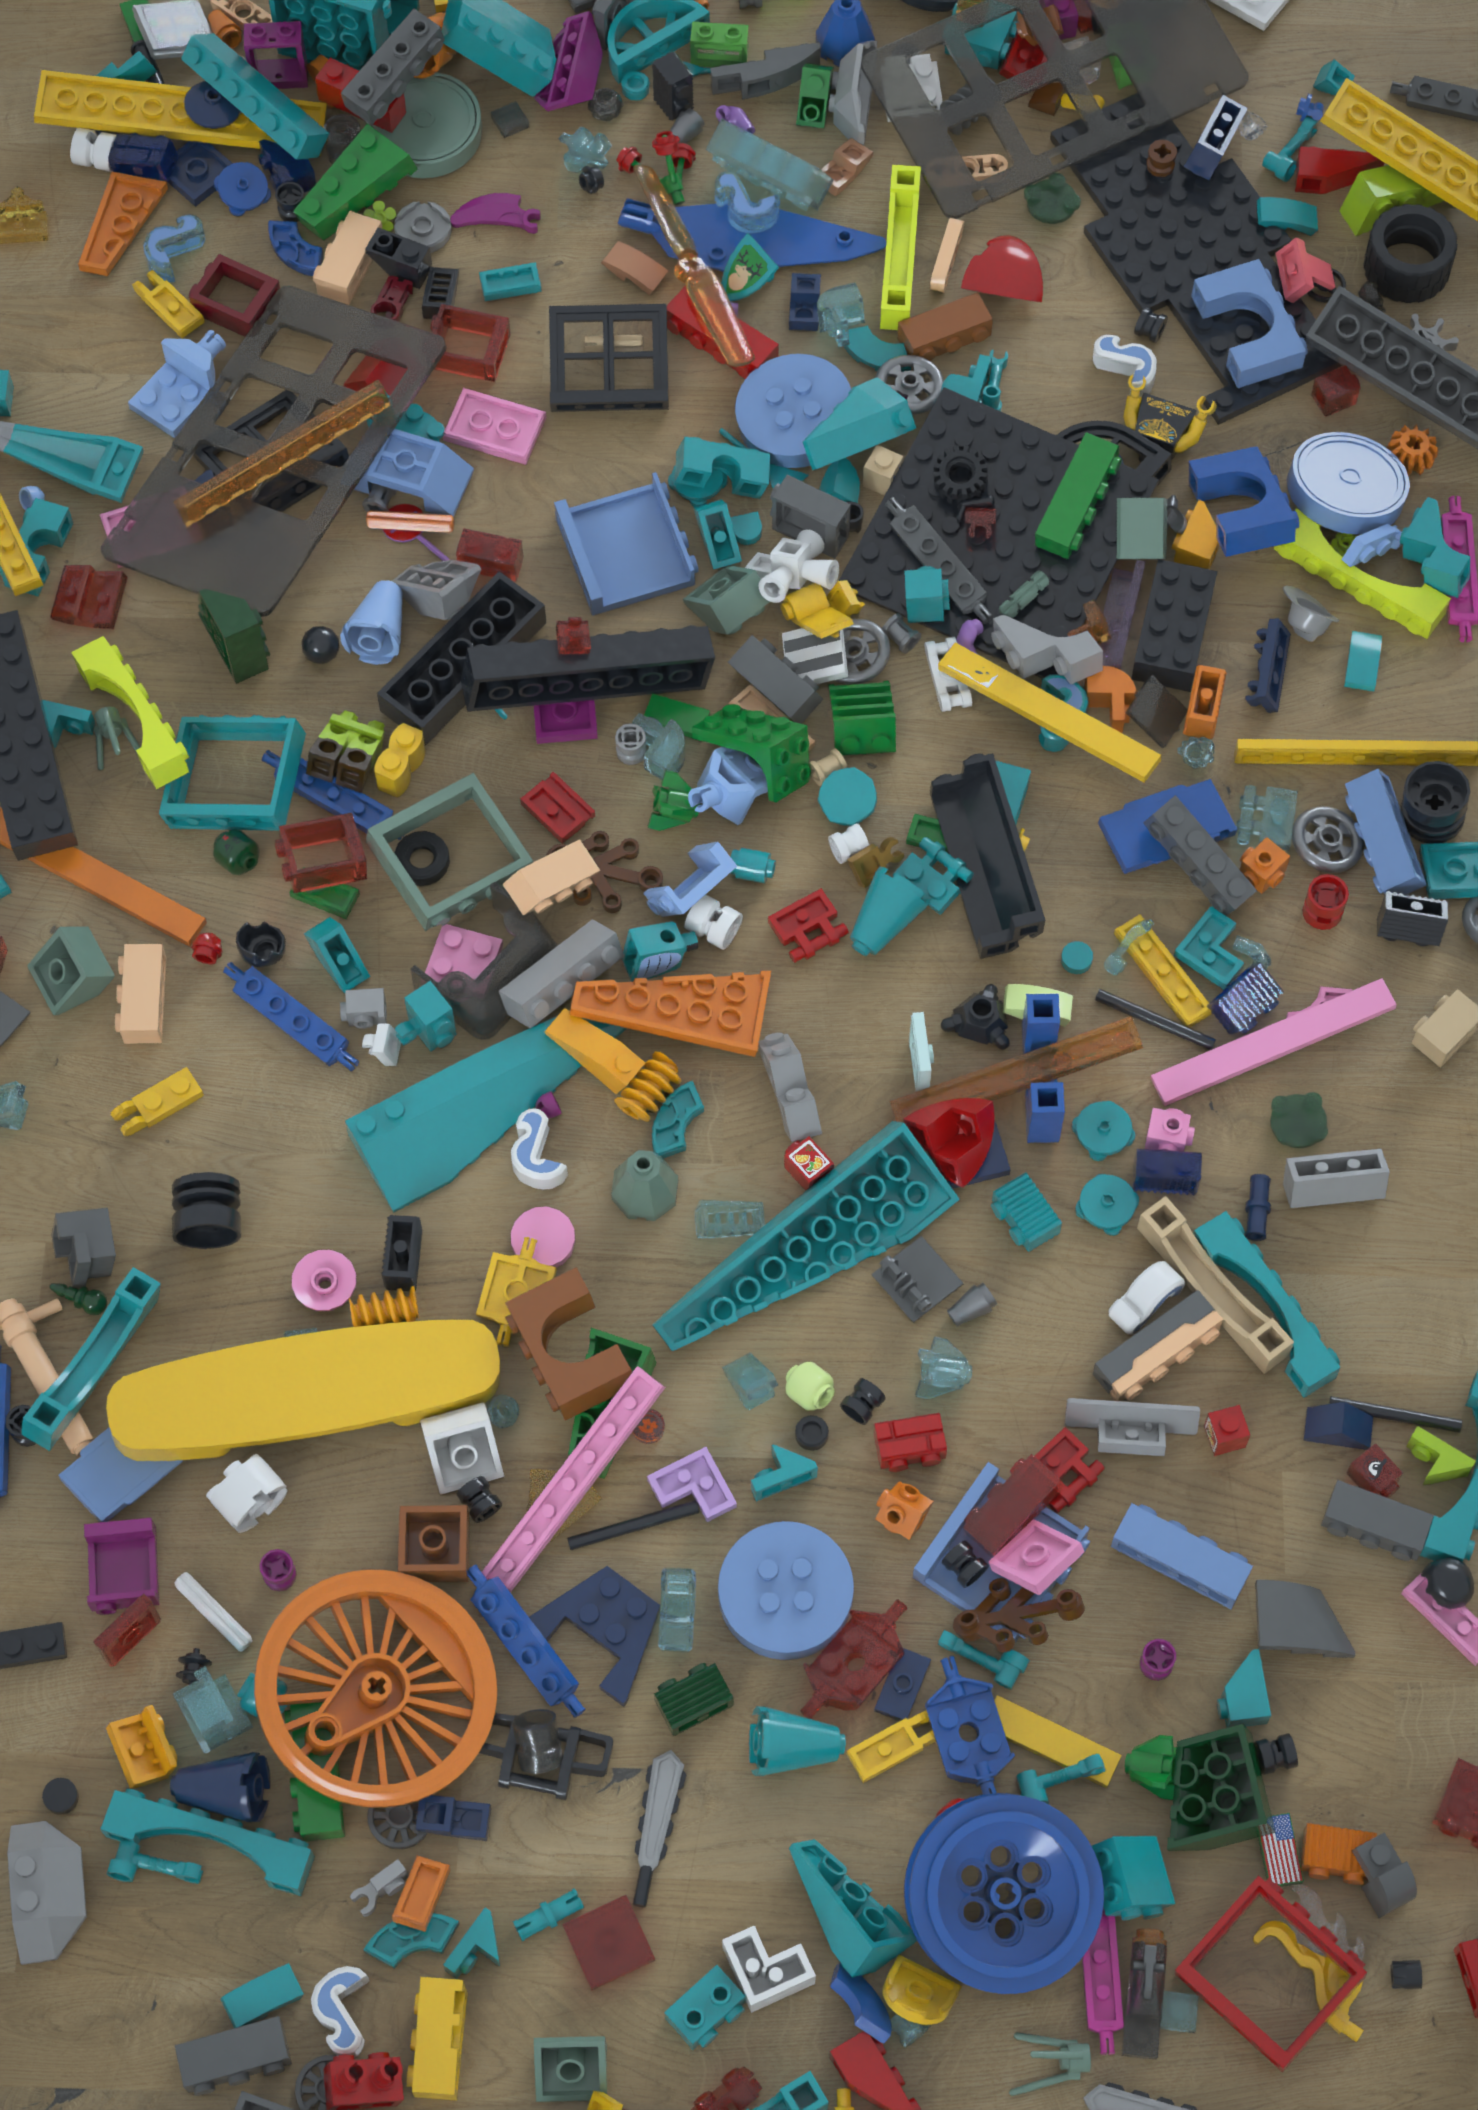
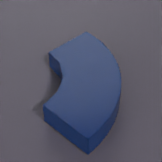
[268,220,323,276]
[830,1962,892,2043]

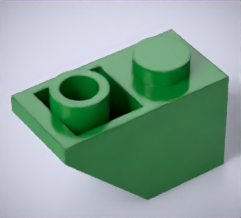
[796,63,834,128]

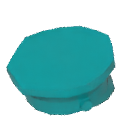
[817,767,877,826]

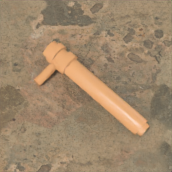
[0,1298,94,1457]

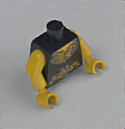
[1123,374,1217,462]

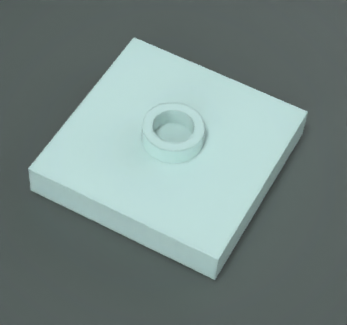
[909,1012,934,1097]

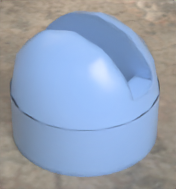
[19,486,45,510]

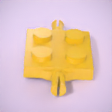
[476,1237,557,1347]

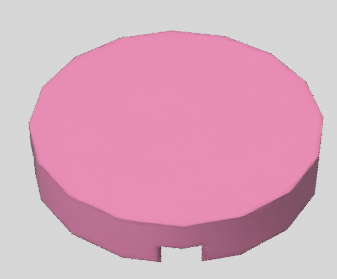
[511,1207,575,1267]

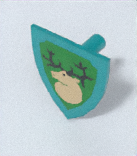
[720,233,779,302]

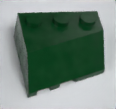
[198,588,270,684]
[1167,1724,1276,1851]

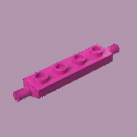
[1440,496,1478,642]
[1082,1907,1124,2055]

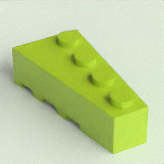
[1339,165,1444,236]

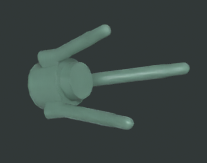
[93,706,141,771]
[1009,2032,1091,2096]

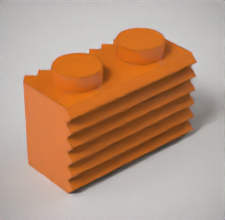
[1183,665,1227,740]
[1300,1823,1377,1885]

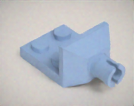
[128,330,226,438]
[688,746,768,825]

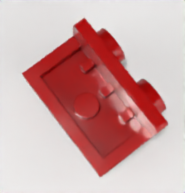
[999,31,1057,91]

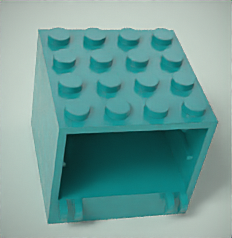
[269,0,420,71]

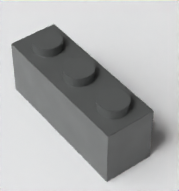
[728,635,823,724]
[1321,1480,1434,1561]
[174,2016,292,2096]

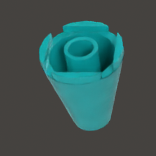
[850,866,930,957]
[749,1706,846,1776]

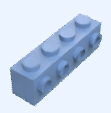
[1345,769,1427,895]
[1111,1503,1253,1610]

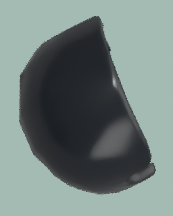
[236,921,286,967]
[1421,1557,1474,1610]

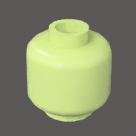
[785,1362,835,1411]

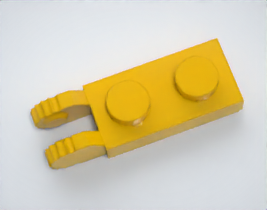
[132,270,205,339]
[110,1067,204,1136]
[846,1710,936,1783]

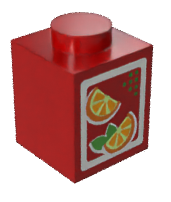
[784,1136,834,1191]
[1204,1405,1250,1456]

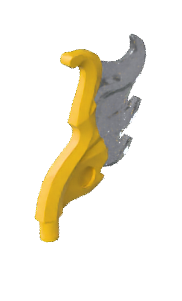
[1253,1885,1365,2042]

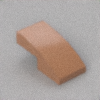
[814,138,874,196]
[601,241,668,296]

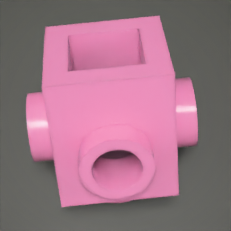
[1144,1108,1195,1157]

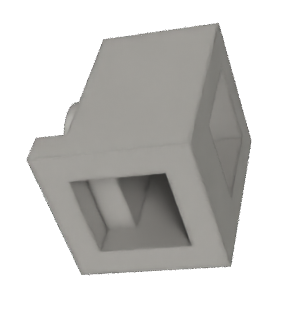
[340,988,387,1029]

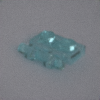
[1236,785,1298,851]

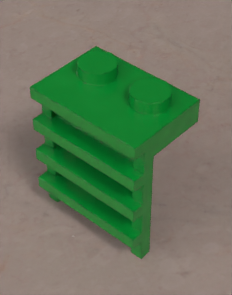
[828,680,896,756]

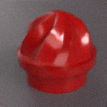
[191,933,223,965]

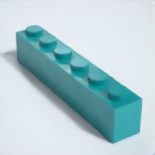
[181,33,330,160]

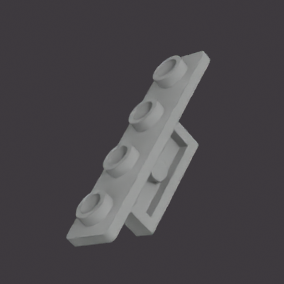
[1065,1398,1200,1456]

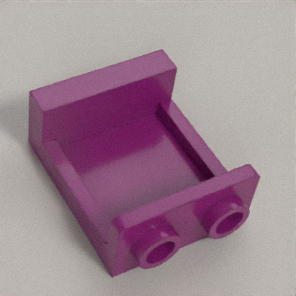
[84,1518,159,1615]

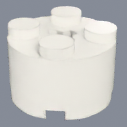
[206,1454,288,1533]

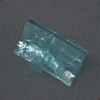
[558,127,612,173]

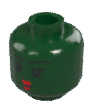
[213,829,260,875]

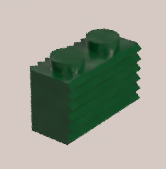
[654,1663,734,1736]

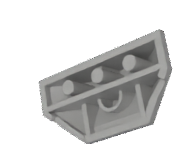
[829,40,877,146]
[392,560,481,620]
[7,1821,87,1965]

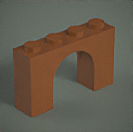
[505,1267,632,1421]

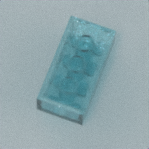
[706,118,833,211]

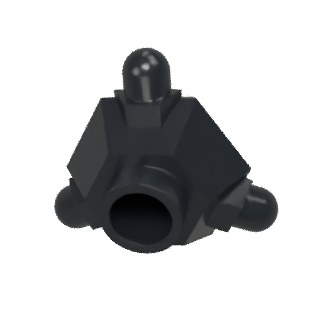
[941,984,1010,1050]

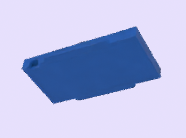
[1098,779,1238,874]

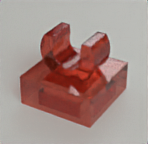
[965,508,997,538]
[556,617,591,654]

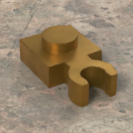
[847,837,905,888]

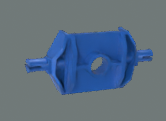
[925,1656,1015,1794]

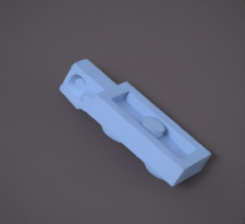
[1341,523,1402,567]

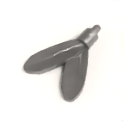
[1167,495,1187,533]

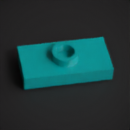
[479,262,542,301]

